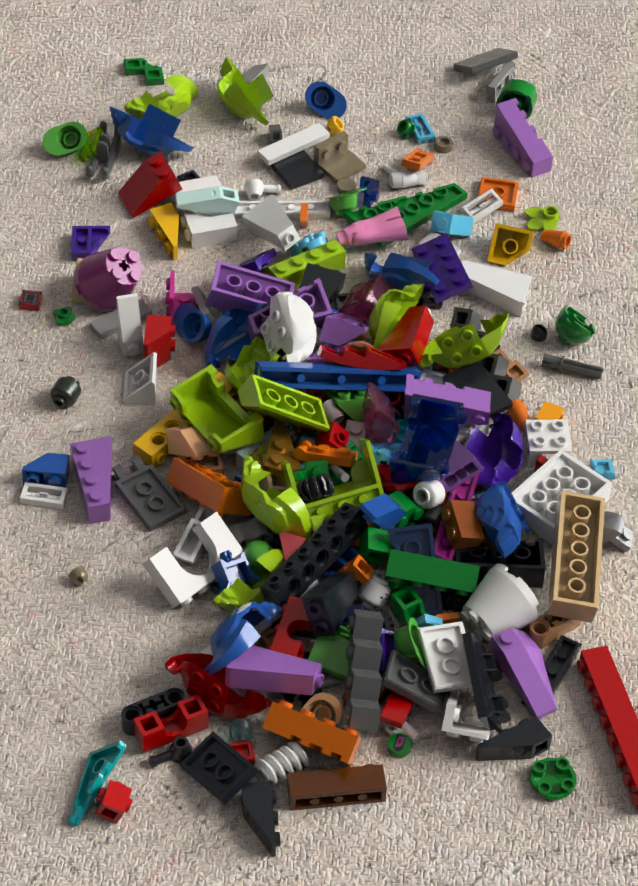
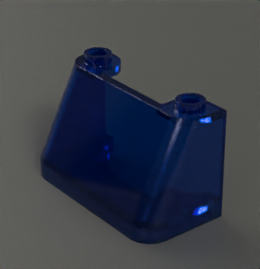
[389,394,467,484]

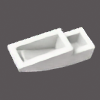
[173,506,223,564]

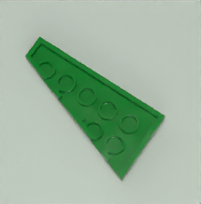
[343,183,468,248]

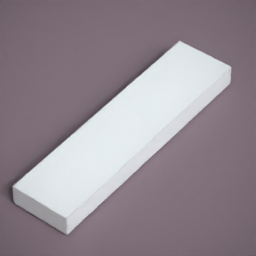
[258,123,330,166]

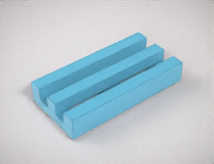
[405,113,436,145]

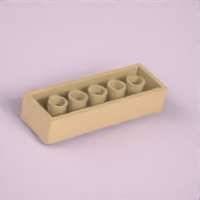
[547,490,605,623]

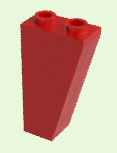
[378,305,434,366]

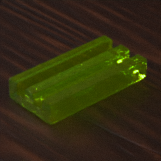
[79,126,104,162]

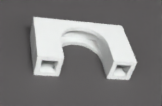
[170,175,238,249]
[142,512,244,608]

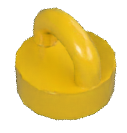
[326,116,344,136]

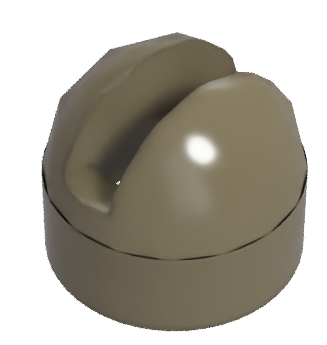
[68,566,88,586]

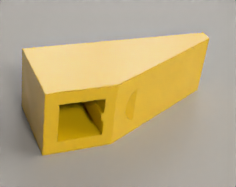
[148,203,179,260]

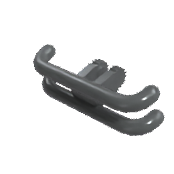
[86,121,121,179]

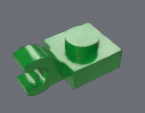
[292,459,329,481]

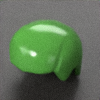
[244,540,273,574]

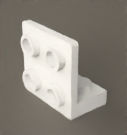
[523,419,572,468]
[441,697,491,743]

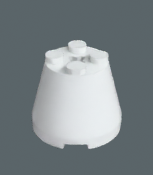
[460,564,542,642]

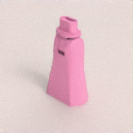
[336,207,408,246]

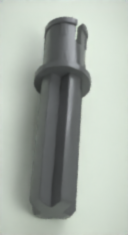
[541,353,603,379]

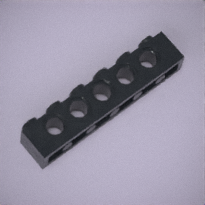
[260,502,368,612]

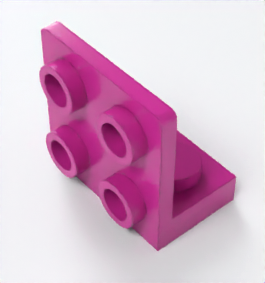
[165,270,195,325]

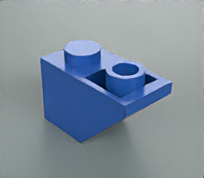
[22,453,70,488]
[359,494,407,531]

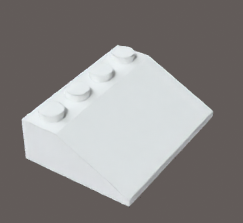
[512,450,612,546]

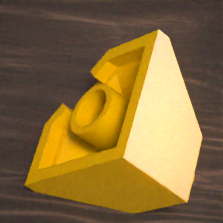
[487,223,534,266]

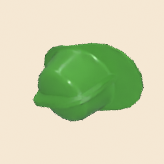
[43,121,88,156]
[325,187,367,216]
[394,617,427,669]

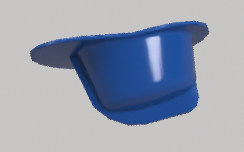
[305,81,347,119]
[173,303,212,344]

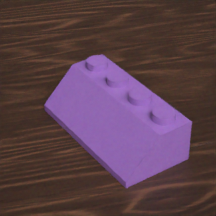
[206,261,295,311]

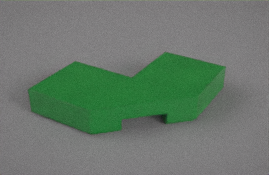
[124,58,164,86]

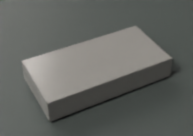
[191,286,216,326]

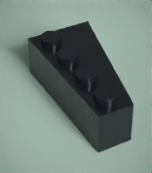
[454,538,546,588]

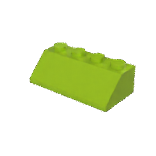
[258,239,346,290]
[238,374,330,432]

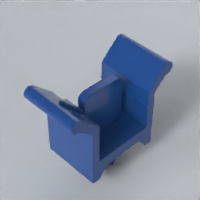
[211,550,263,596]

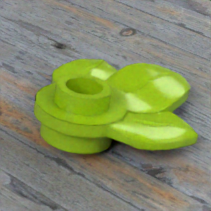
[524,206,560,231]

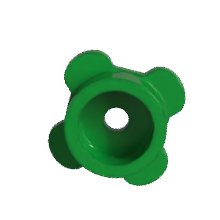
[397,118,416,140]
[53,307,75,326]

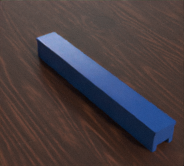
[254,361,422,392]

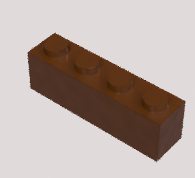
[287,764,387,811]

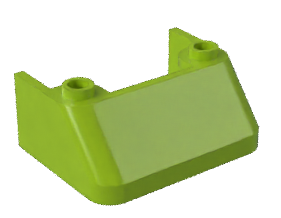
[280,438,384,521]

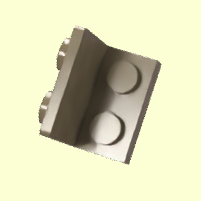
[314,131,366,182]

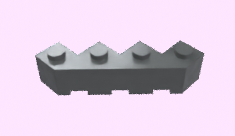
[450,307,522,401]
[343,609,384,732]

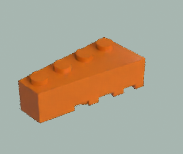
[166,457,252,516]
[262,699,362,765]

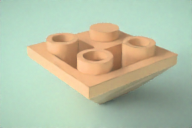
[167,425,220,460]

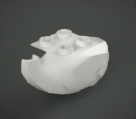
[260,292,316,363]

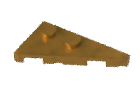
[262,418,302,478]

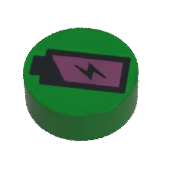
[387,733,411,758]

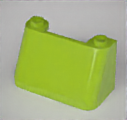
[169,364,264,453]

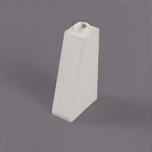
[242,194,300,251]
[462,260,532,317]

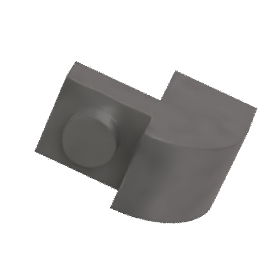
[602,511,633,552]

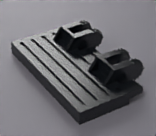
[462,632,511,733]

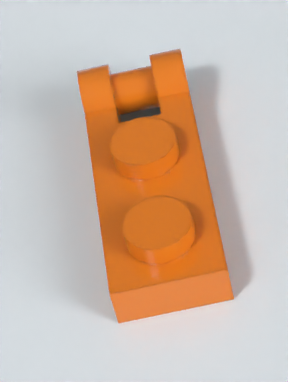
[401,148,435,172]
[293,440,358,467]

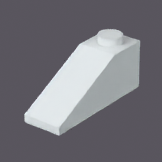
[116,293,143,357]

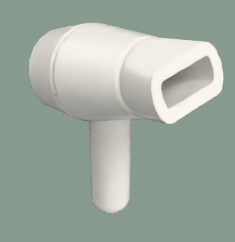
[382,164,426,189]

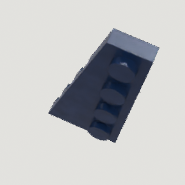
[386,523,443,615]

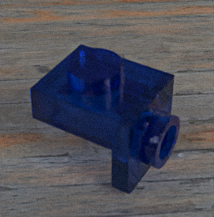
[359,176,380,208]

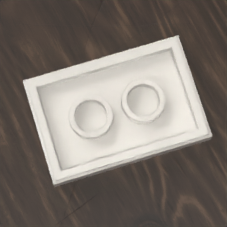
[417,621,472,693]

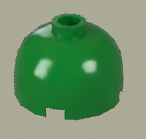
[555,306,596,345]

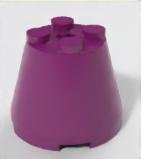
[74,247,142,312]

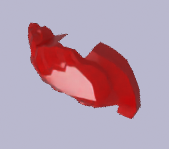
[165,653,271,719]

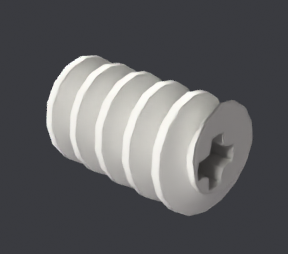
[255,741,309,785]

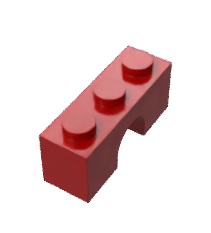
[267,596,312,658]
[133,694,209,753]

